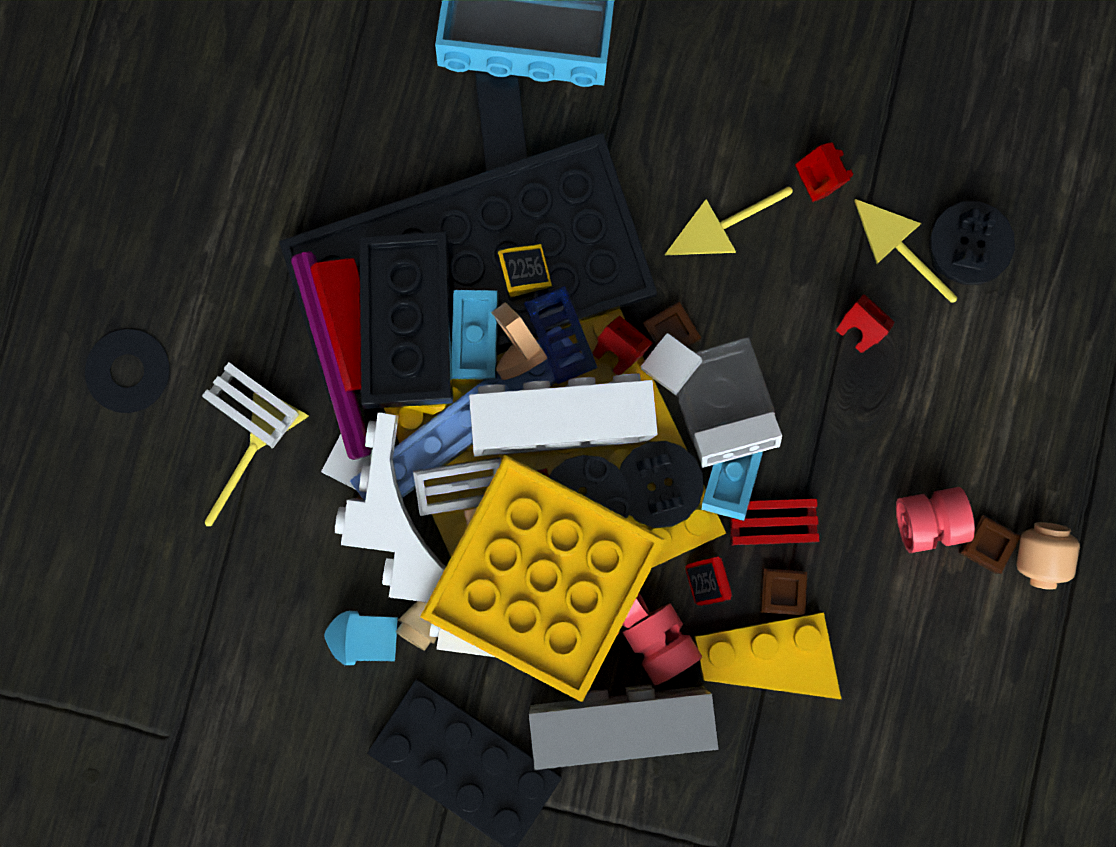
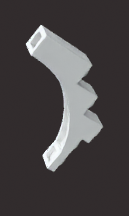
[335,413,495,657]

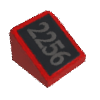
[685,556,732,606]

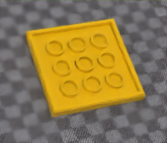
[420,455,666,702]

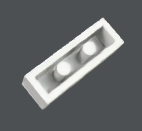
[694,412,782,468]

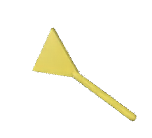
[205,393,309,526]

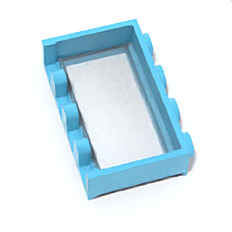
[435,0,614,87]

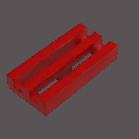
[730,499,819,545]

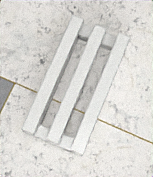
[202,362,299,448]
[413,457,501,516]

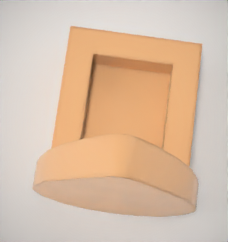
[491,302,547,380]

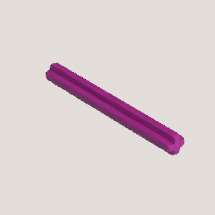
[291,251,372,460]

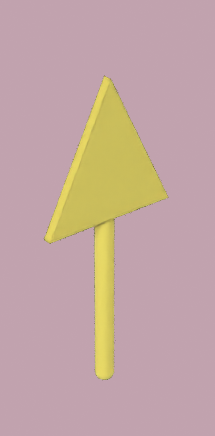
[665,187,793,255]
[854,199,957,303]

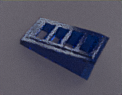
[523,286,598,384]

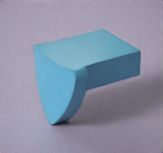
[324,611,398,665]

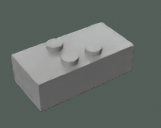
[529,684,719,770]

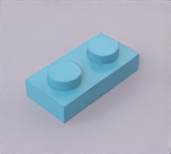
[452,290,499,380]
[702,451,763,521]

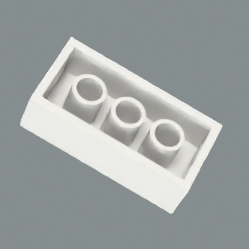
[469,374,658,457]

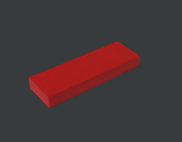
[310,258,361,392]

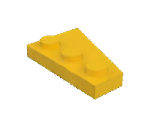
[694,612,841,699]

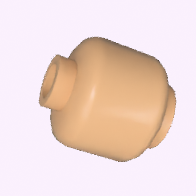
[1016,522,1080,589]

